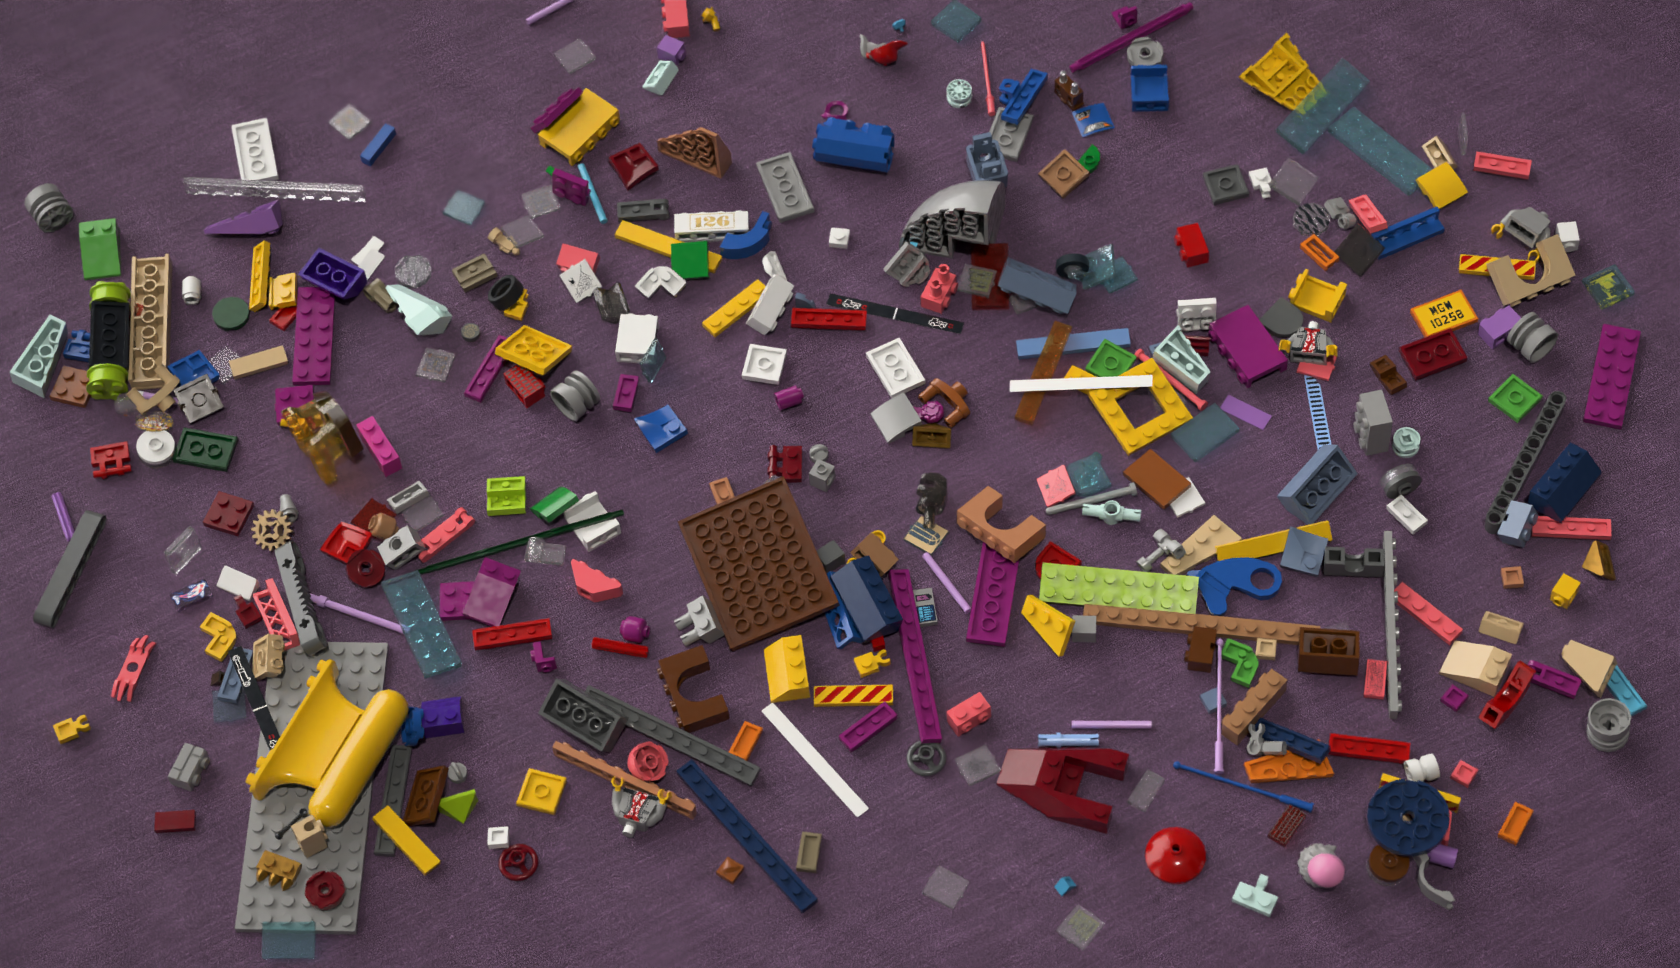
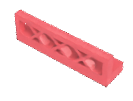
[253,578,300,651]

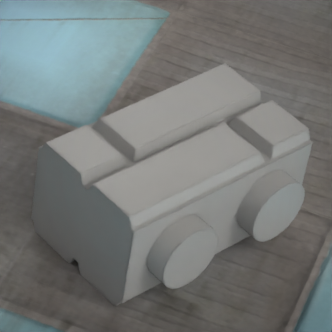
[168,743,210,791]

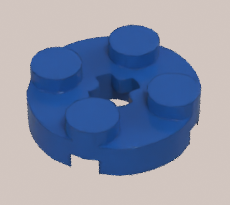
[401,706,424,746]

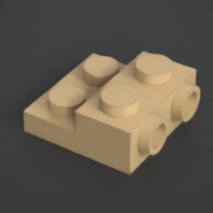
[252,634,285,681]

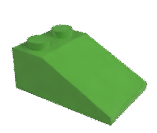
[79,218,121,280]

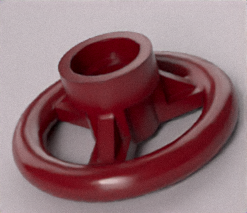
[498,844,539,881]

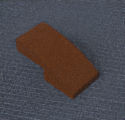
[1370,355,1407,395]

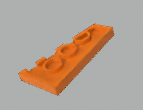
[1244,739,1334,783]

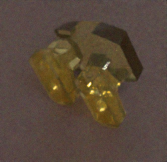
[281,391,364,486]

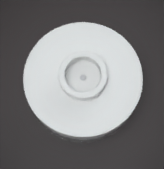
[136,429,176,469]

